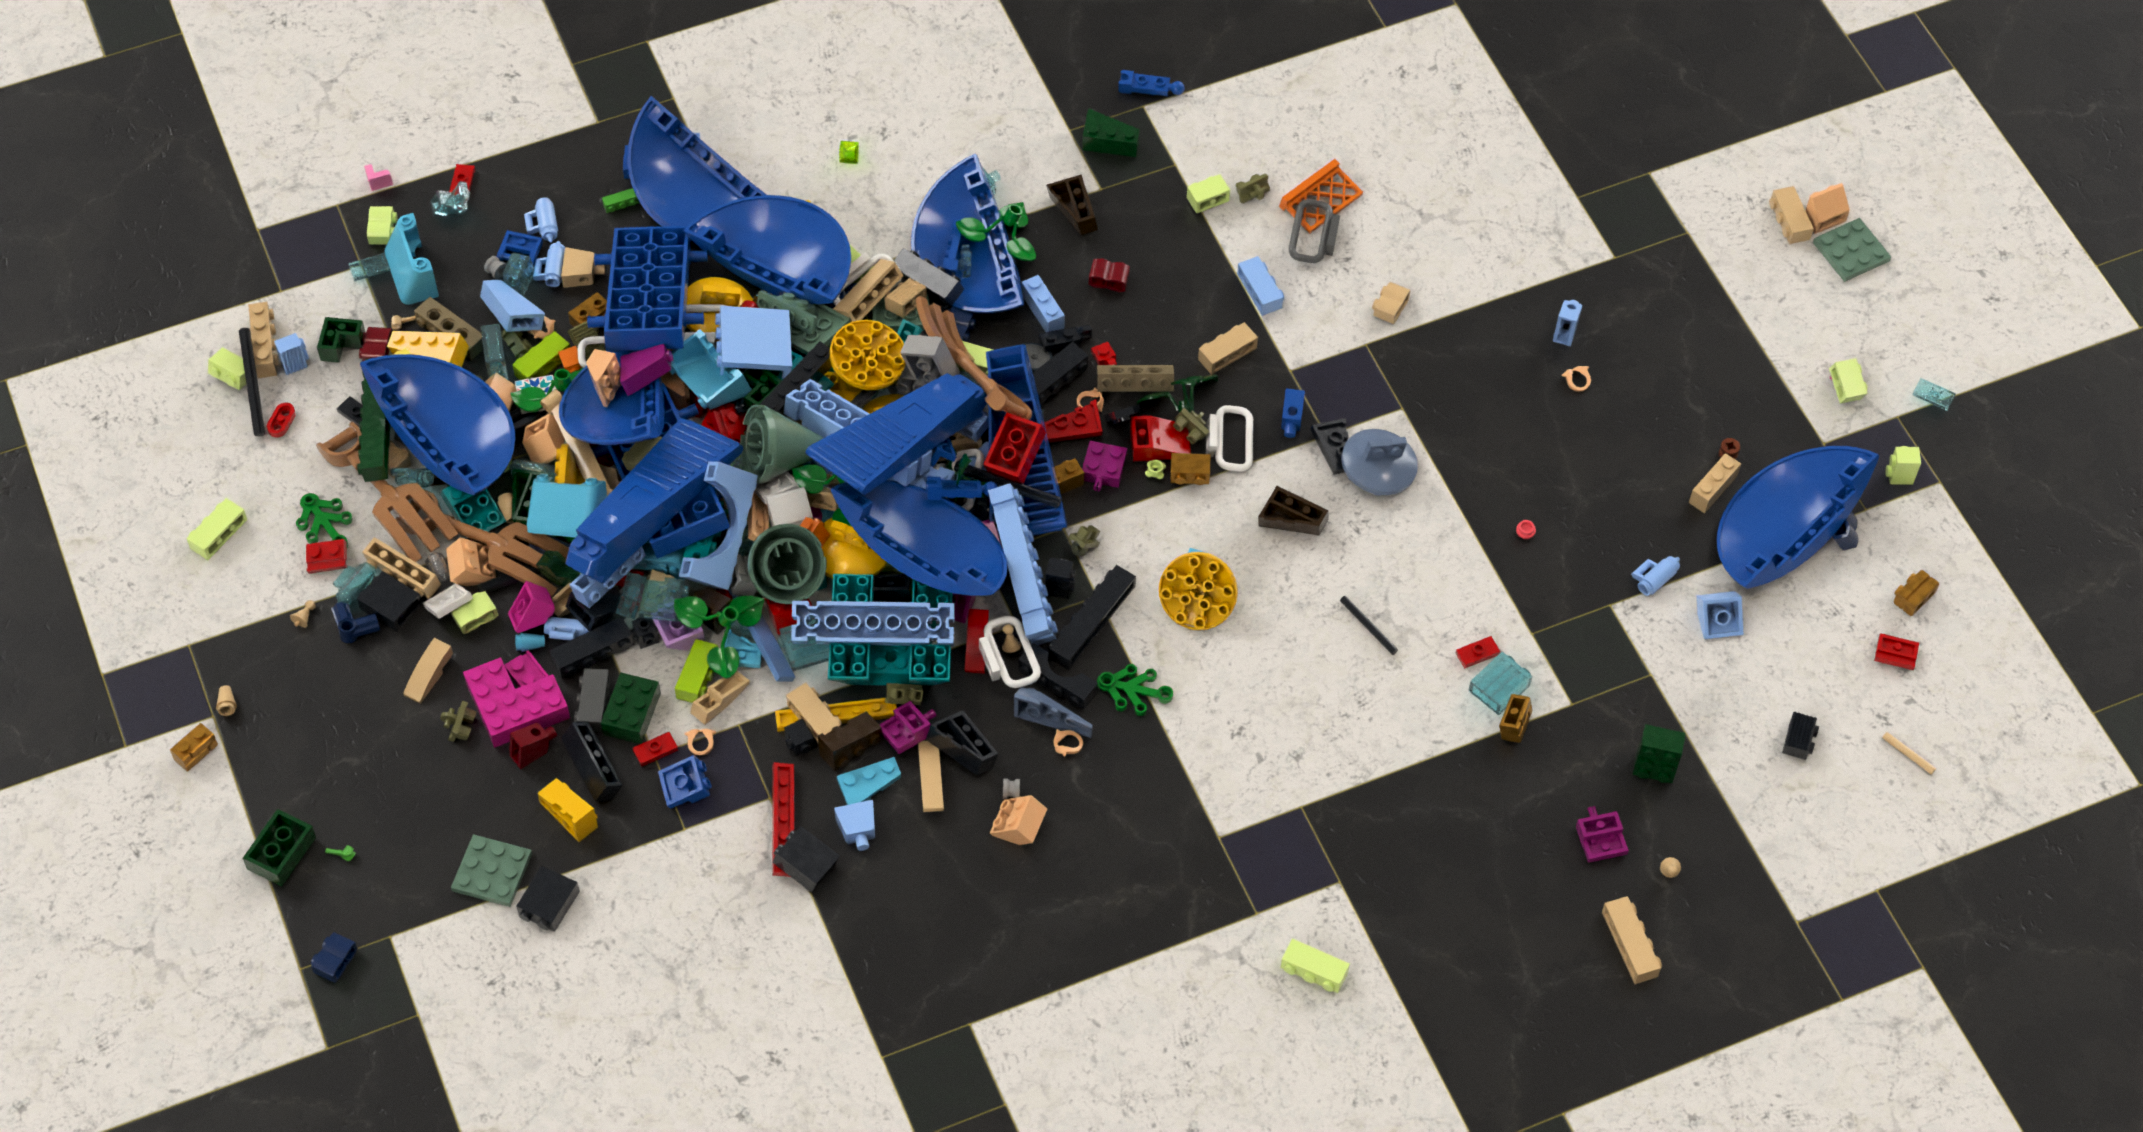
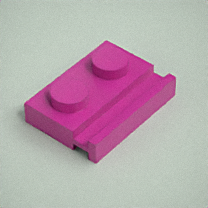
[505,650,549,687]

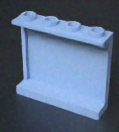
[715,306,792,379]

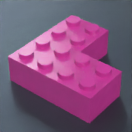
[463,657,570,748]

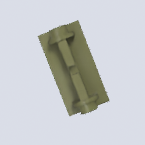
[502,330,532,359]

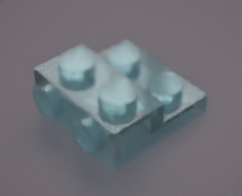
[639,578,689,622]

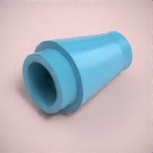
[515,633,545,652]

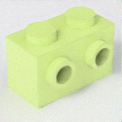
[1187,174,1230,214]
[208,347,246,390]
[1829,358,1868,404]
[1886,446,1921,485]

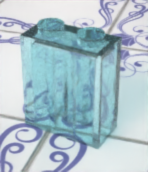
[481,323,509,381]
[777,619,829,671]
[1469,652,1533,715]

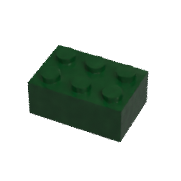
[601,672,661,744]
[1632,724,1686,783]
[243,809,316,886]

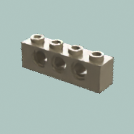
[414,297,487,361]
[1097,365,1174,392]

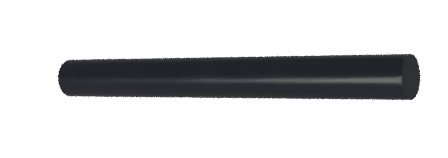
[1340,596,1398,655]

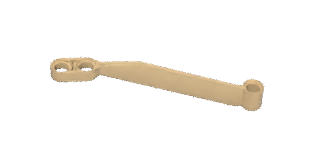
[540,389,614,496]

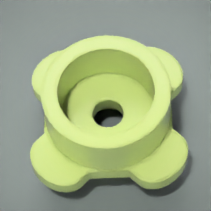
[1145,460,1166,479]

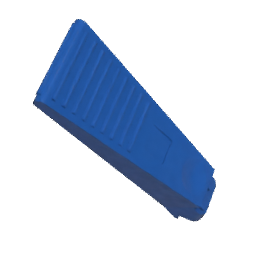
[986,344,1068,536]
[806,373,988,495]
[565,418,743,584]

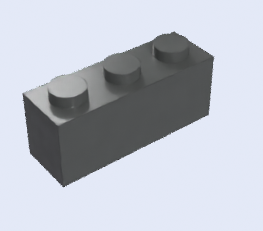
[574,668,610,732]

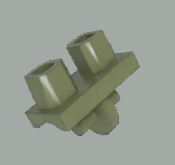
[1236,173,1270,204]
[1173,408,1210,444]
[1068,525,1101,556]
[885,683,923,705]
[440,701,476,742]

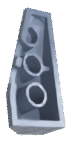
[1014,687,1093,738]

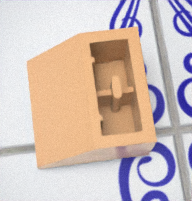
[1806,183,1850,234]
[586,349,622,407]
[522,413,565,469]
[446,537,496,587]
[989,795,1047,845]

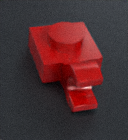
[1091,342,1117,365]

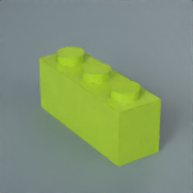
[512,331,571,380]
[675,639,718,703]

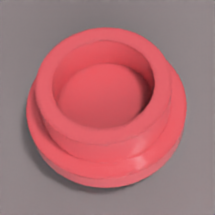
[1516,520,1536,539]

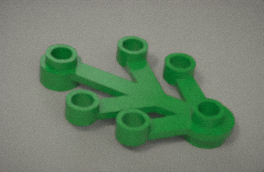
[296,493,353,548]
[1097,664,1173,716]

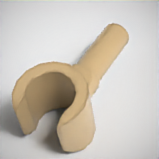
[391,315,416,330]

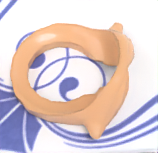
[528,316,556,339]
[1562,366,1591,392]
[1077,387,1104,412]
[685,728,716,756]
[1053,729,1083,757]

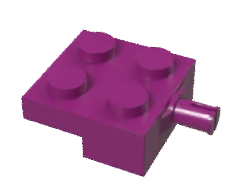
[1082,441,1128,492]
[879,701,937,754]
[1576,806,1629,863]

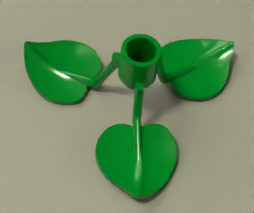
[956,202,1036,261]
[510,368,583,412]
[792,465,851,526]
[674,596,764,679]

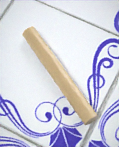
[1882,732,1936,775]

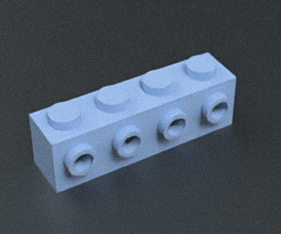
[570,546,646,608]

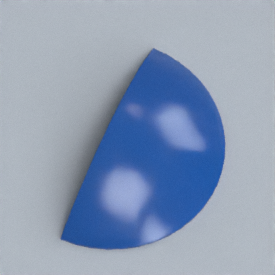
[627,96,766,241]
[911,153,1024,313]
[683,195,851,304]
[559,350,665,445]
[360,354,515,495]
[1717,446,1879,589]
[831,480,1007,596]

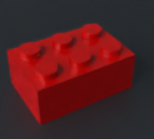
[983,412,1046,484]

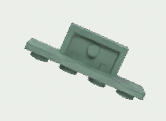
[757,290,817,335]

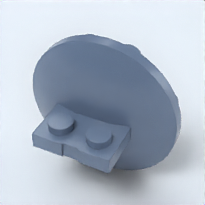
[1341,429,1418,496]

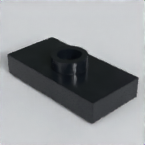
[337,396,363,428]

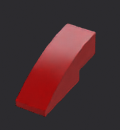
[965,609,989,673]

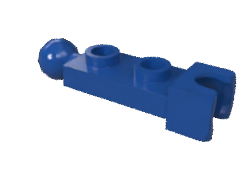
[1118,70,1185,96]
[942,219,961,276]
[926,477,998,500]

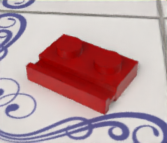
[709,408,745,443]
[306,539,347,574]
[1874,633,1919,670]

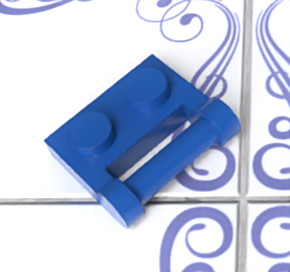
[497,230,543,268]

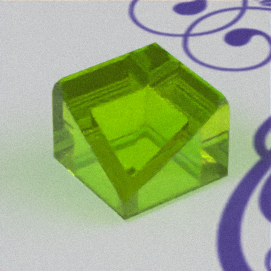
[839,141,859,164]

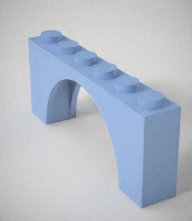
[679,462,758,590]

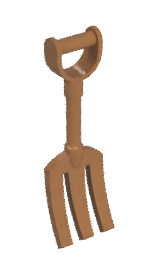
[915,296,1032,420]
[316,422,458,562]
[395,488,569,598]

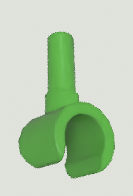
[325,845,356,861]

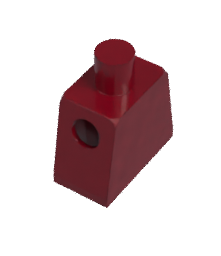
[509,723,557,769]

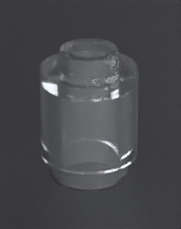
[425,552,450,582]

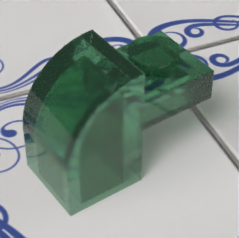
[536,550,580,587]

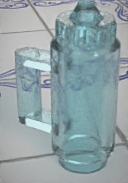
[508,459,557,482]
[390,468,434,488]
[333,562,377,605]

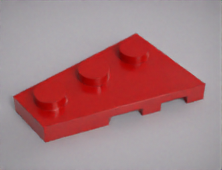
[1044,399,1103,443]

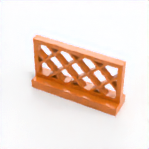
[1279,159,1363,234]

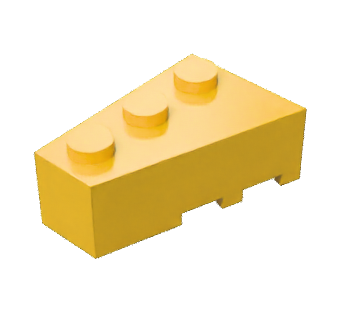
[537,778,598,842]

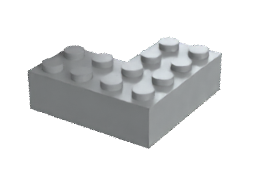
[886,335,961,395]

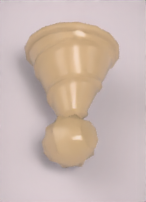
[290,600,316,628]
[1002,624,1022,653]
[1660,857,1681,878]

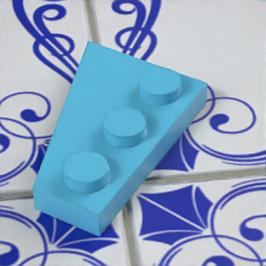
[837,757,901,805]

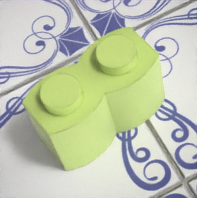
[367,206,397,244]
[451,591,499,634]

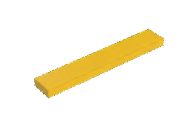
[775,697,897,732]

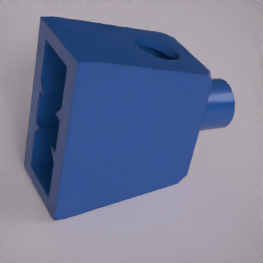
[1281,388,1305,438]

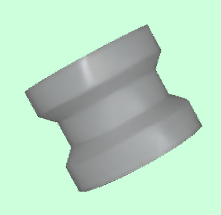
[484,256,508,279]
[1003,778,1020,799]

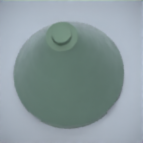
[740,405,823,484]
[748,524,826,604]

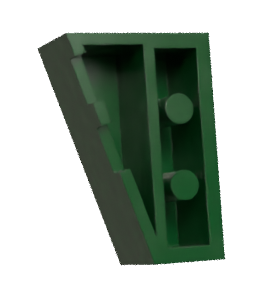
[1082,108,1140,157]
[512,469,550,526]

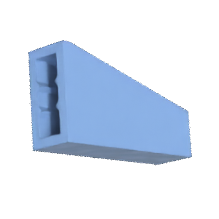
[480,280,545,332]

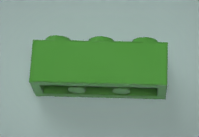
[602,188,639,213]

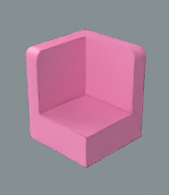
[364,164,393,191]

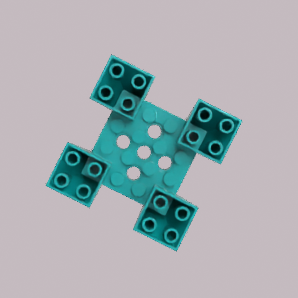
[828,574,953,686]

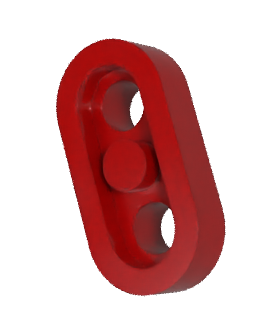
[267,402,296,438]

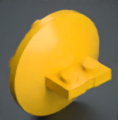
[686,277,754,342]
[829,320,906,390]
[555,444,585,484]
[822,517,887,579]
[1159,552,1238,630]

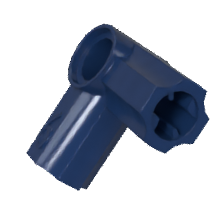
[331,602,380,643]

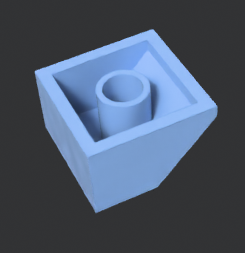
[1696,591,1744,639]

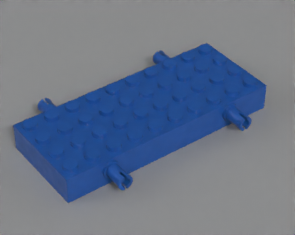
[587,226,708,352]
[591,383,730,559]

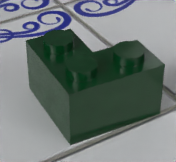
[317,317,365,363]
[743,369,782,411]

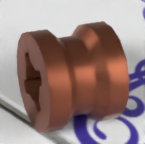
[1719,438,1740,460]

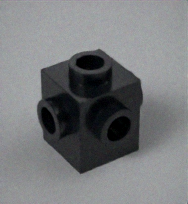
[630,615,659,649]

